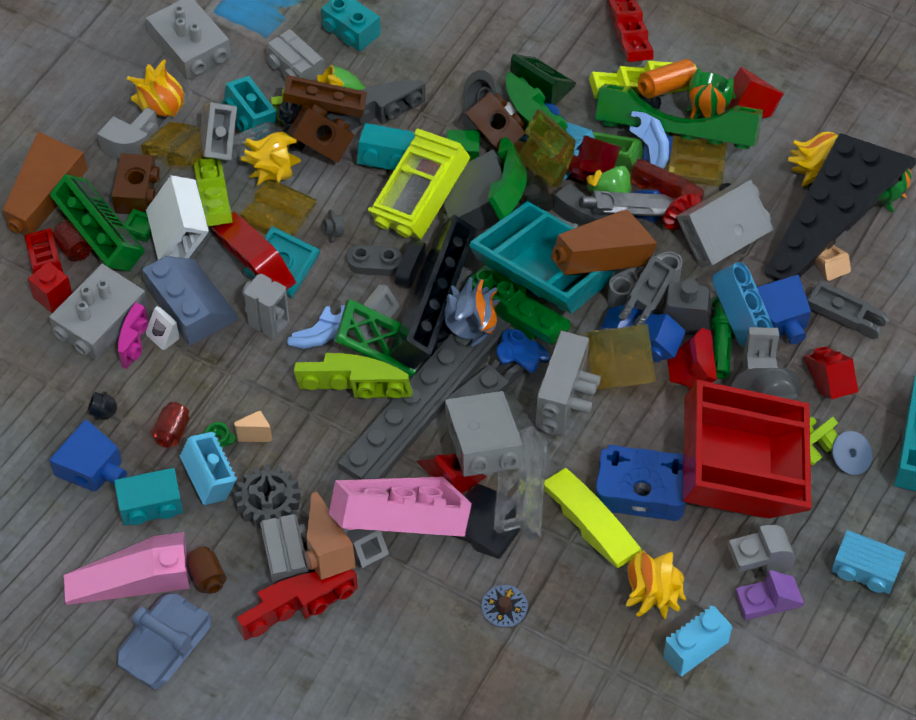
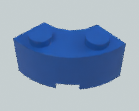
[598,303,686,362]

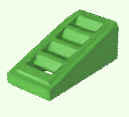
[593,132,644,171]

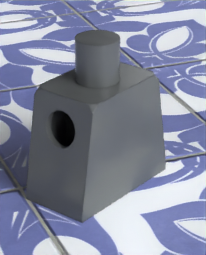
[657,279,712,335]

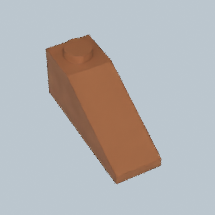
[304,492,356,580]

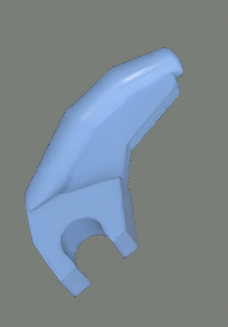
[630,111,669,173]
[287,305,345,349]

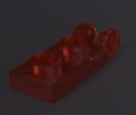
[631,158,704,202]

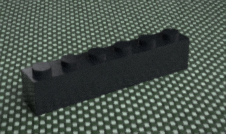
[389,215,477,370]

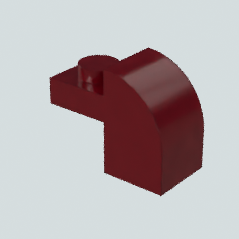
[558,135,621,183]

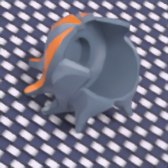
[445,277,500,347]

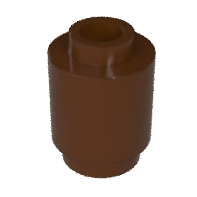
[187,546,227,594]

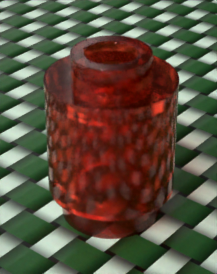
[53,221,92,261]
[152,402,190,448]

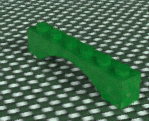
[595,83,763,149]

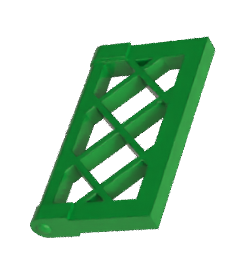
[334,299,416,378]

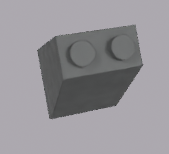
[442,150,524,231]

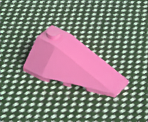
[64,532,190,605]

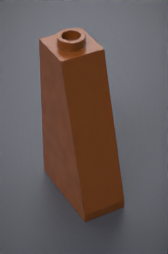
[3,132,88,235]
[550,210,657,275]

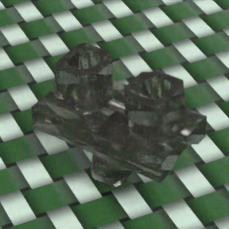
[522,167,554,212]

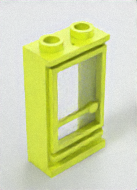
[368,128,471,240]

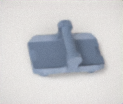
[117,593,212,690]

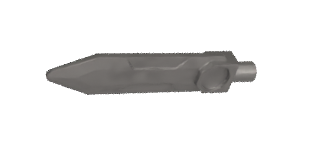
[579,191,676,217]

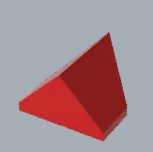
[726,67,785,118]
[416,454,487,494]

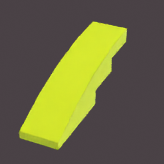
[589,61,697,99]
[542,468,642,568]

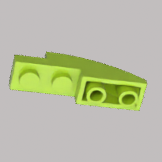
[193,154,233,226]
[294,353,413,399]

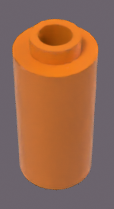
[638,59,696,99]

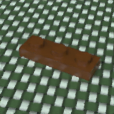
[282,75,367,118]

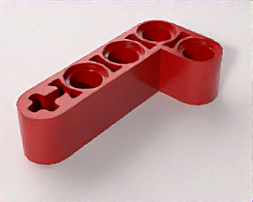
[211,211,296,291]

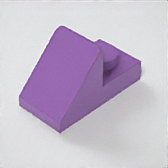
[735,570,804,620]

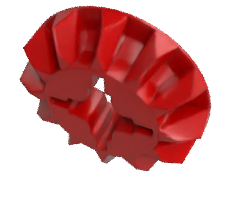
[662,193,701,230]

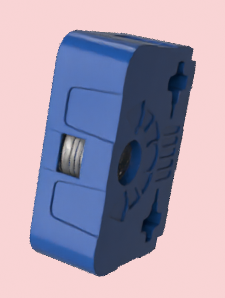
[596,445,687,521]

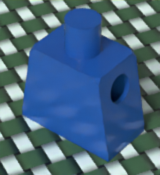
[757,275,811,344]
[49,419,127,491]

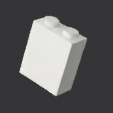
[146,175,209,260]

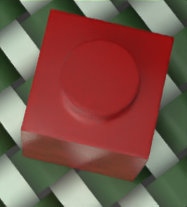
[27,261,72,313]

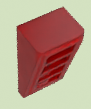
[24,228,64,273]

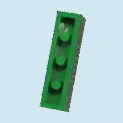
[49,174,145,272]

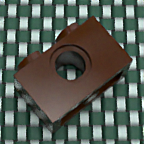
[464,92,526,152]
[288,103,355,163]
[112,153,160,214]

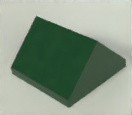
[510,54,577,105]

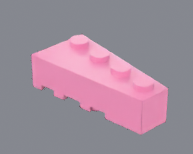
[329,477,472,537]

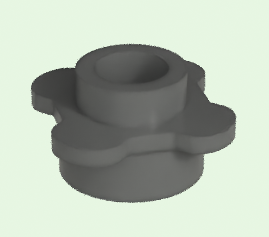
[322,210,344,243]

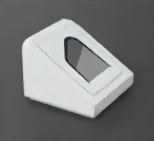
[146,306,179,350]

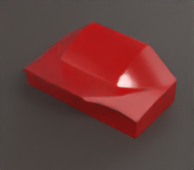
[667,328,717,389]

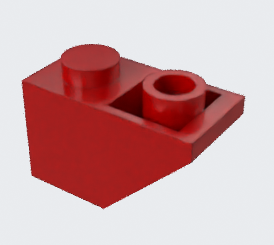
[804,346,859,399]

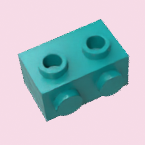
[321,0,381,52]
[222,76,277,140]
[357,123,415,171]
[114,468,183,526]

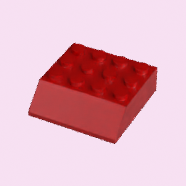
[683,380,811,519]

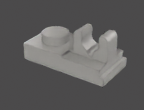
[348,285,400,346]

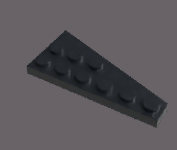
[764,133,916,281]

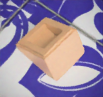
[815,245,851,281]
[234,411,272,442]

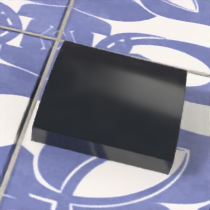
[452,483,532,559]

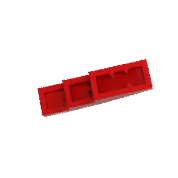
[607,0,654,62]

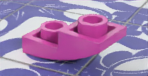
[118,302,149,369]

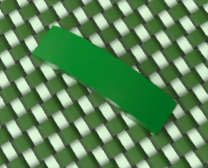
[488,137,527,220]

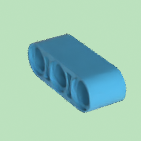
[713,262,774,347]

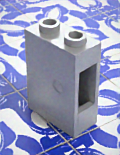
[146,0,231,80]
[676,180,774,266]
[49,264,149,360]
[535,331,601,436]
[445,391,523,477]

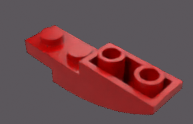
[236,570,358,641]

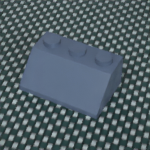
[142,256,238,346]

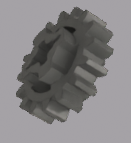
[234,464,301,527]

